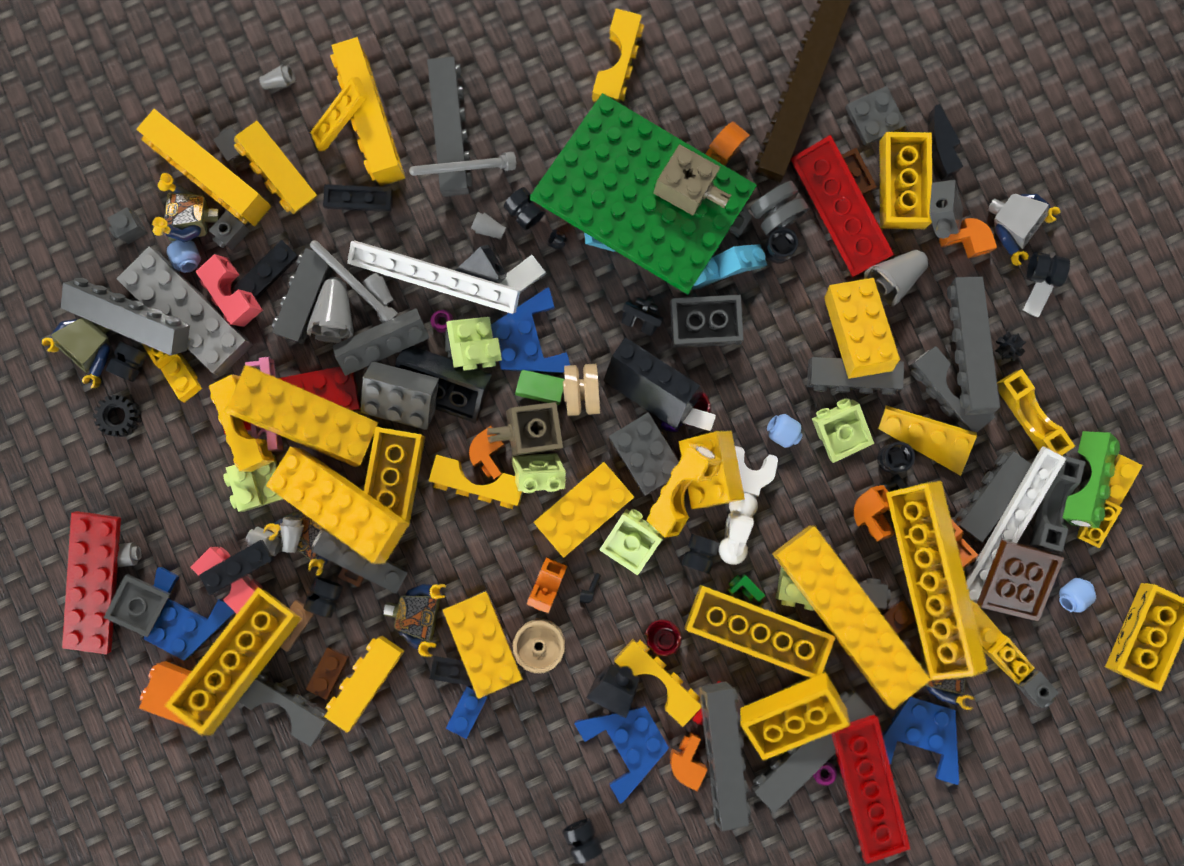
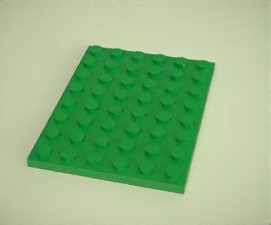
[530,93,757,295]

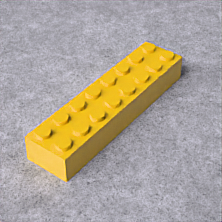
[886,481,988,680]
[772,526,930,709]

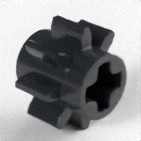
[995,331,1026,362]

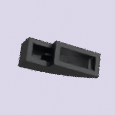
[928,104,964,181]

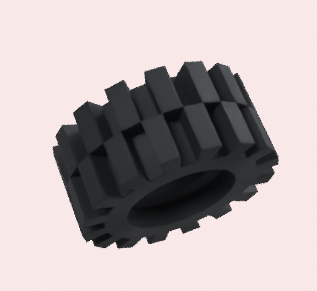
[93,395,141,437]

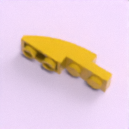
[142,343,202,403]
[1077,454,1143,548]
[971,600,1035,684]

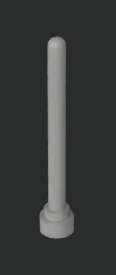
[409,152,516,176]
[310,240,398,323]

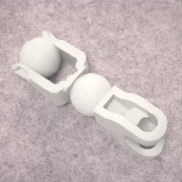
[719,446,778,565]

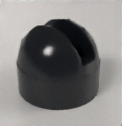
[548,229,567,249]

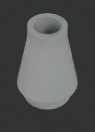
[259,64,295,90]
[471,212,506,240]
[362,272,394,306]
[280,517,304,553]

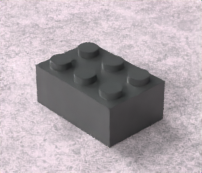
[670,295,744,348]
[361,361,439,430]
[609,413,679,496]

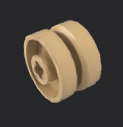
[563,364,600,416]
[513,619,565,673]

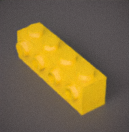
[234,121,317,215]
[324,635,405,733]

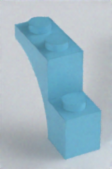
[691,244,767,290]

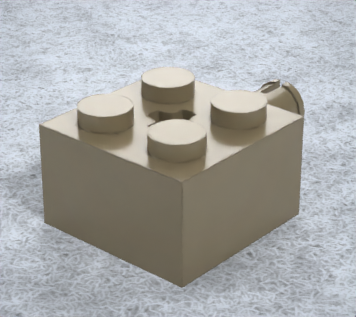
[653,144,731,216]
[487,402,563,456]

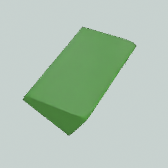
[515,370,565,405]

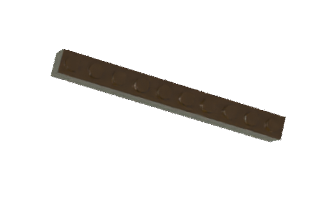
[754,0,851,183]

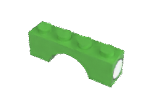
[1063,431,1120,529]

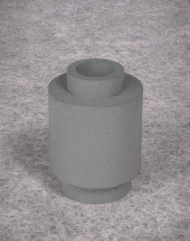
[245,527,283,556]
[117,542,142,567]

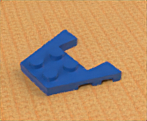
[491,288,570,374]
[144,567,235,661]
[882,696,959,785]
[574,706,669,804]

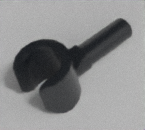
[580,573,601,603]

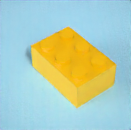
[679,431,745,509]

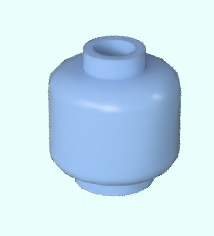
[166,240,201,273]
[767,414,802,448]
[1059,578,1096,613]

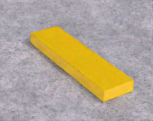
[310,77,367,151]

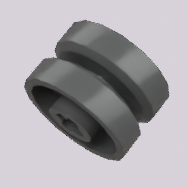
[750,181,810,236]

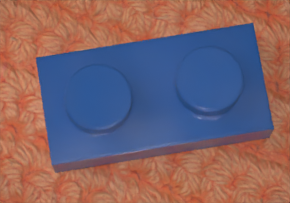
[446,686,488,739]

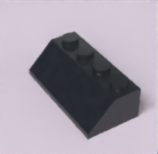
[603,337,703,430]
[395,346,492,424]

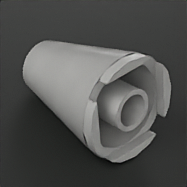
[864,250,928,307]
[307,277,354,343]

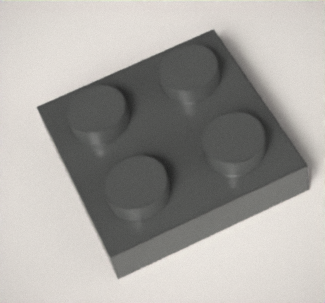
[845,86,906,146]
[103,574,171,637]

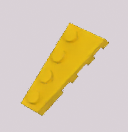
[878,406,977,476]

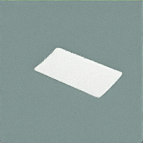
[1023,280,1054,317]
[683,408,716,431]

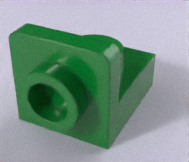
[727,574,765,602]

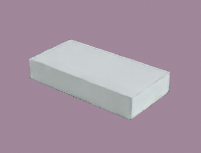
[500,255,546,293]

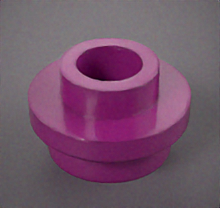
[431,310,454,333]
[813,762,837,786]

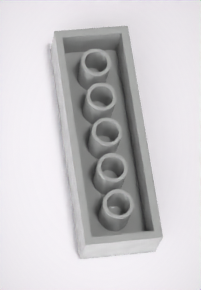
[116,246,253,377]

